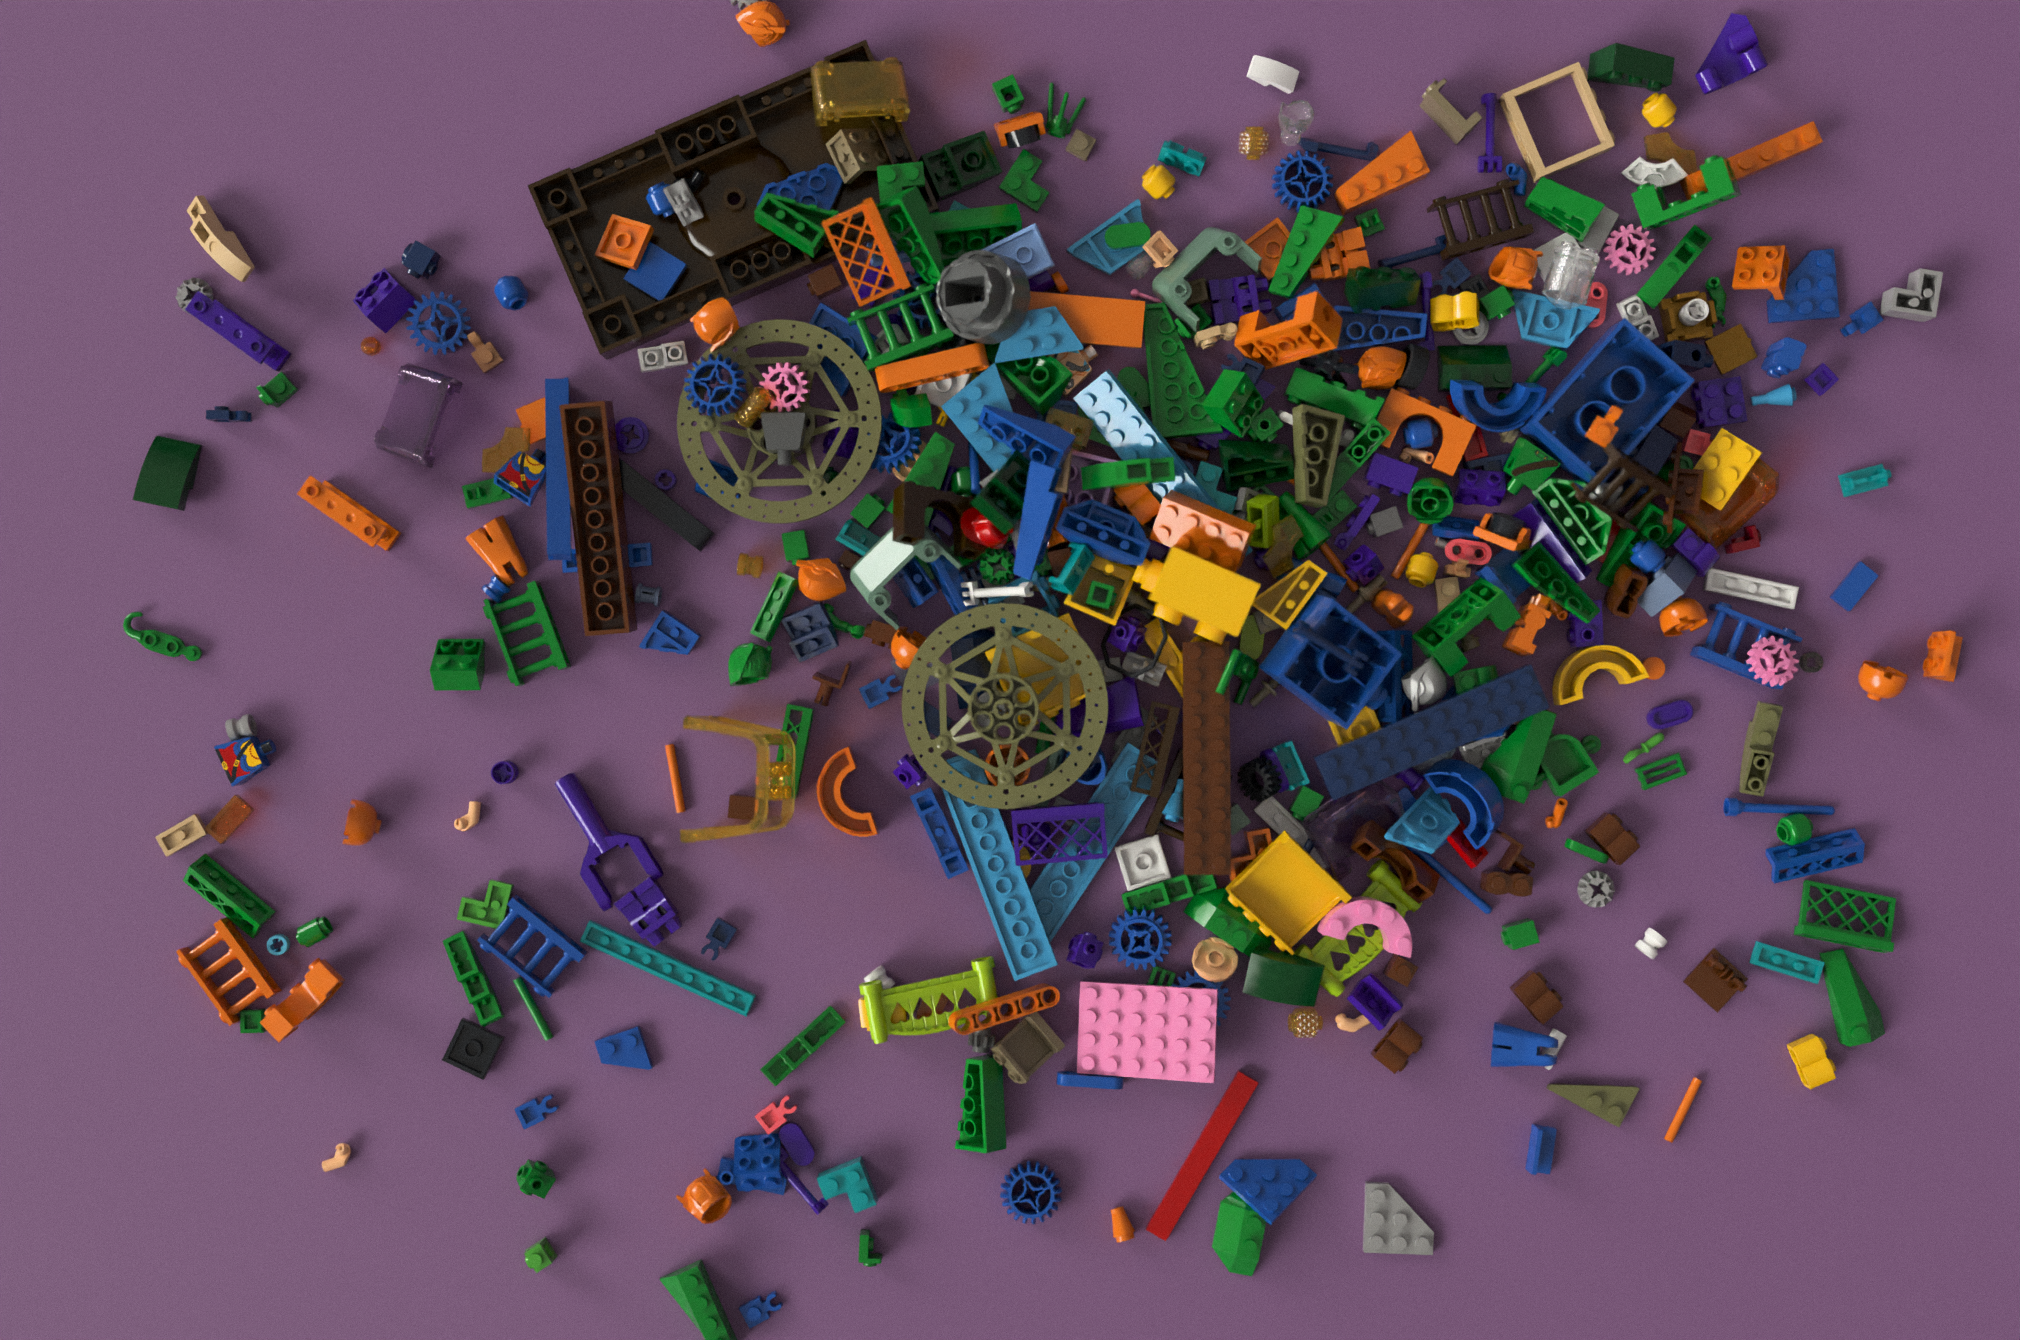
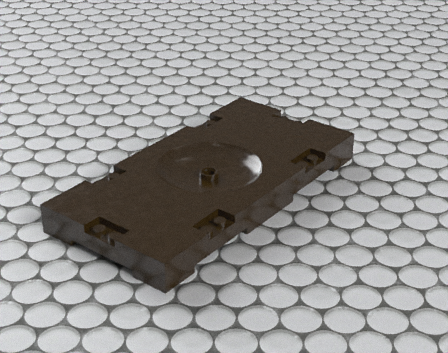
[527,40,939,360]

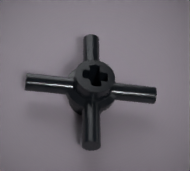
[1299,350,1359,387]

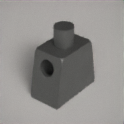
[761,412,808,466]

